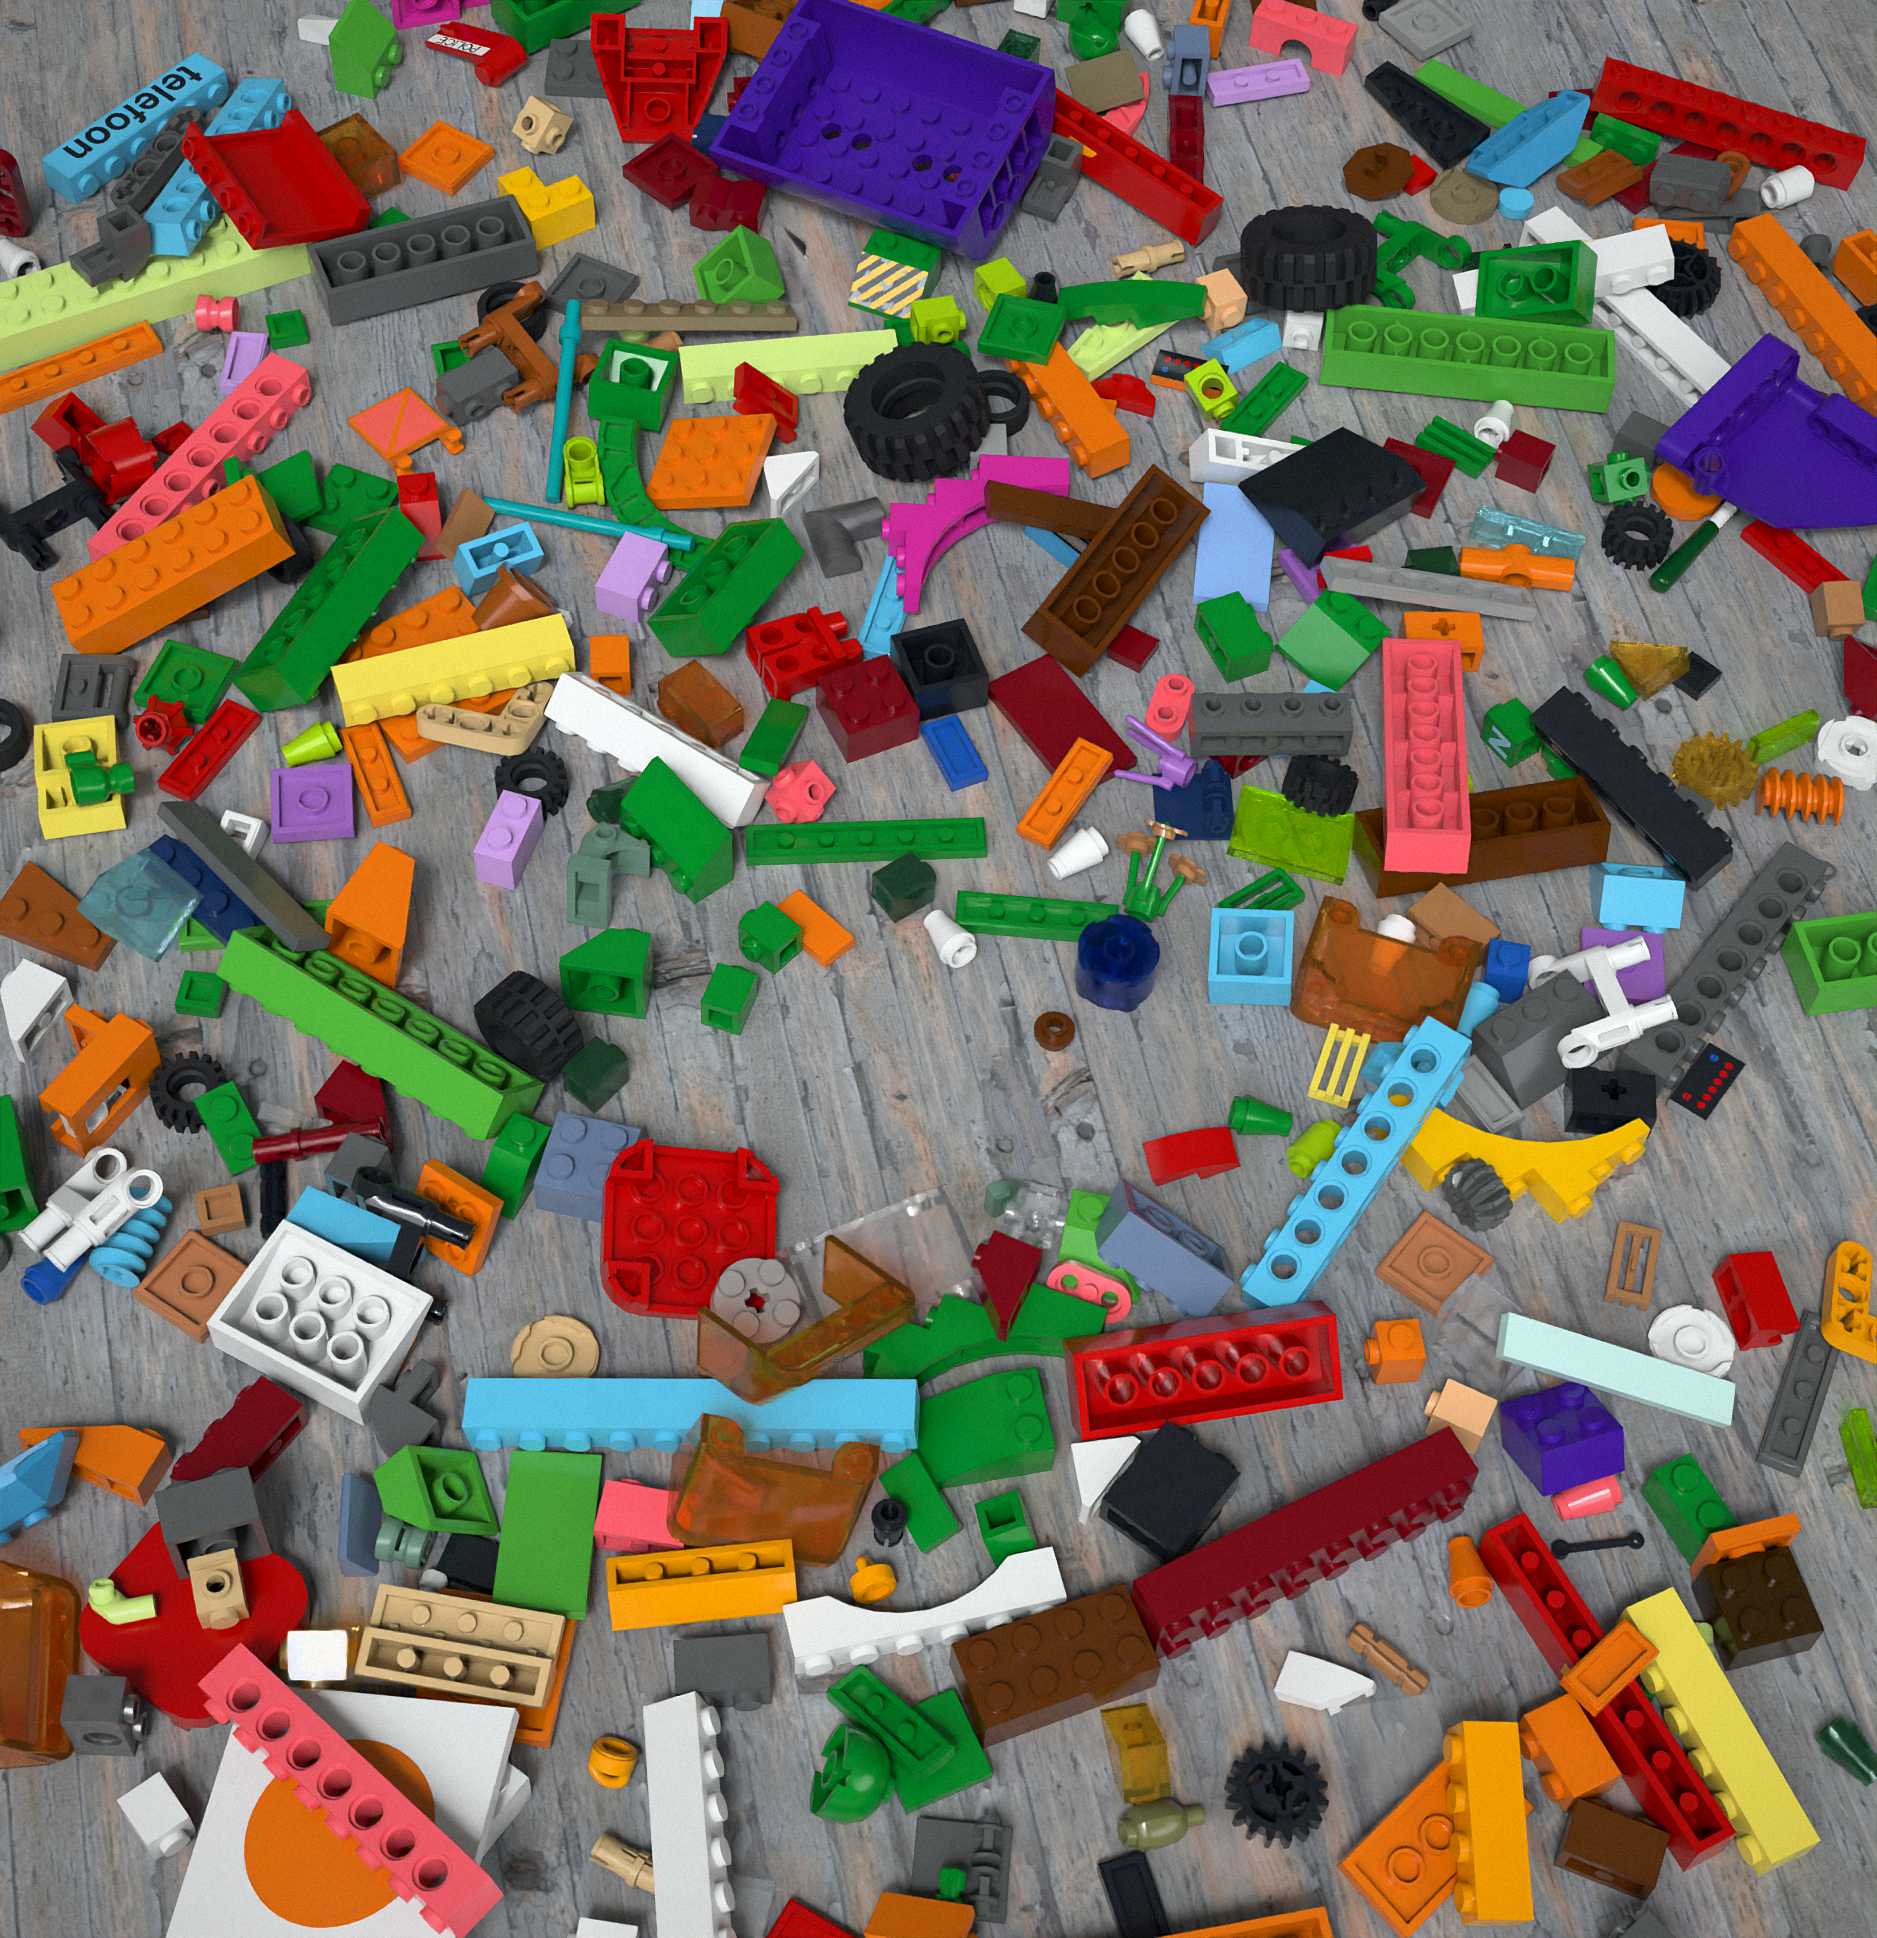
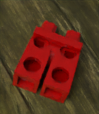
[745,606,863,702]

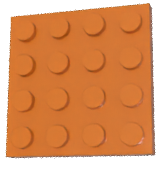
[338,584,519,765]

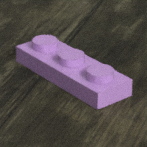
[1205,58,1310,107]

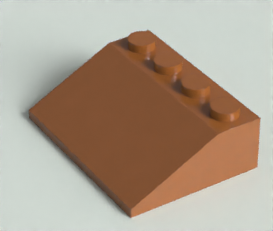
[720,0,799,63]

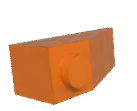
[18,1425,173,1507]

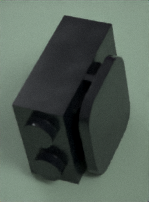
[1099,1420,1241,1565]

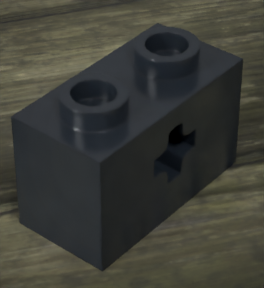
[1563,1067,1657,1139]

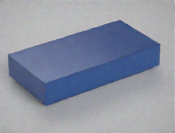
[920,714,988,792]

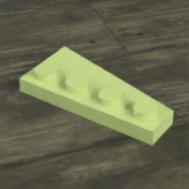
[1067,270,1180,383]

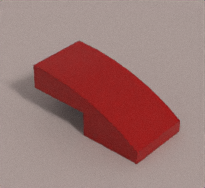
[1142,1127,1241,1186]

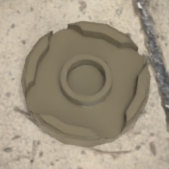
[1430,168,1499,225]

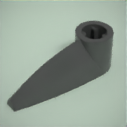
[1659,189,1761,235]

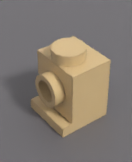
[187,1548,250,1629]

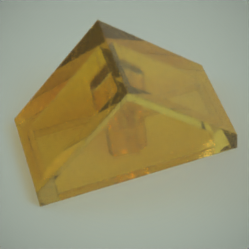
[1609,640,1690,702]

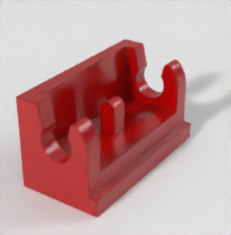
[1712,1251,1801,1351]

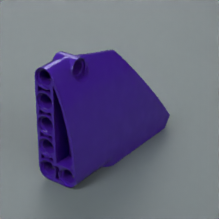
[1654,333,1877,529]

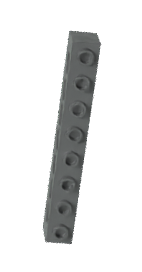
[1614,841,1828,1099]

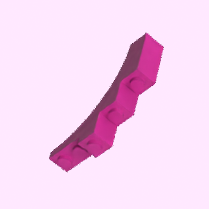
[881,454,1070,613]

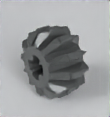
[1441,1158,1513,1233]

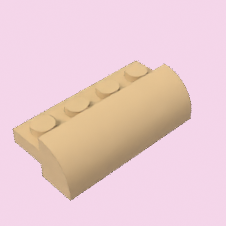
[354,1583,566,1709]

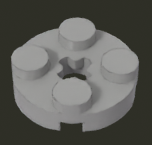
[710,1258,800,1348]

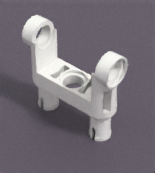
[1527,935,1678,1069]
[18,1145,163,1273]

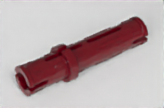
[252,1117,387,1165]

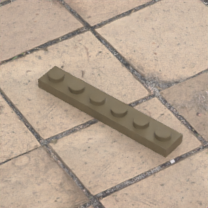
[579,299,797,331]

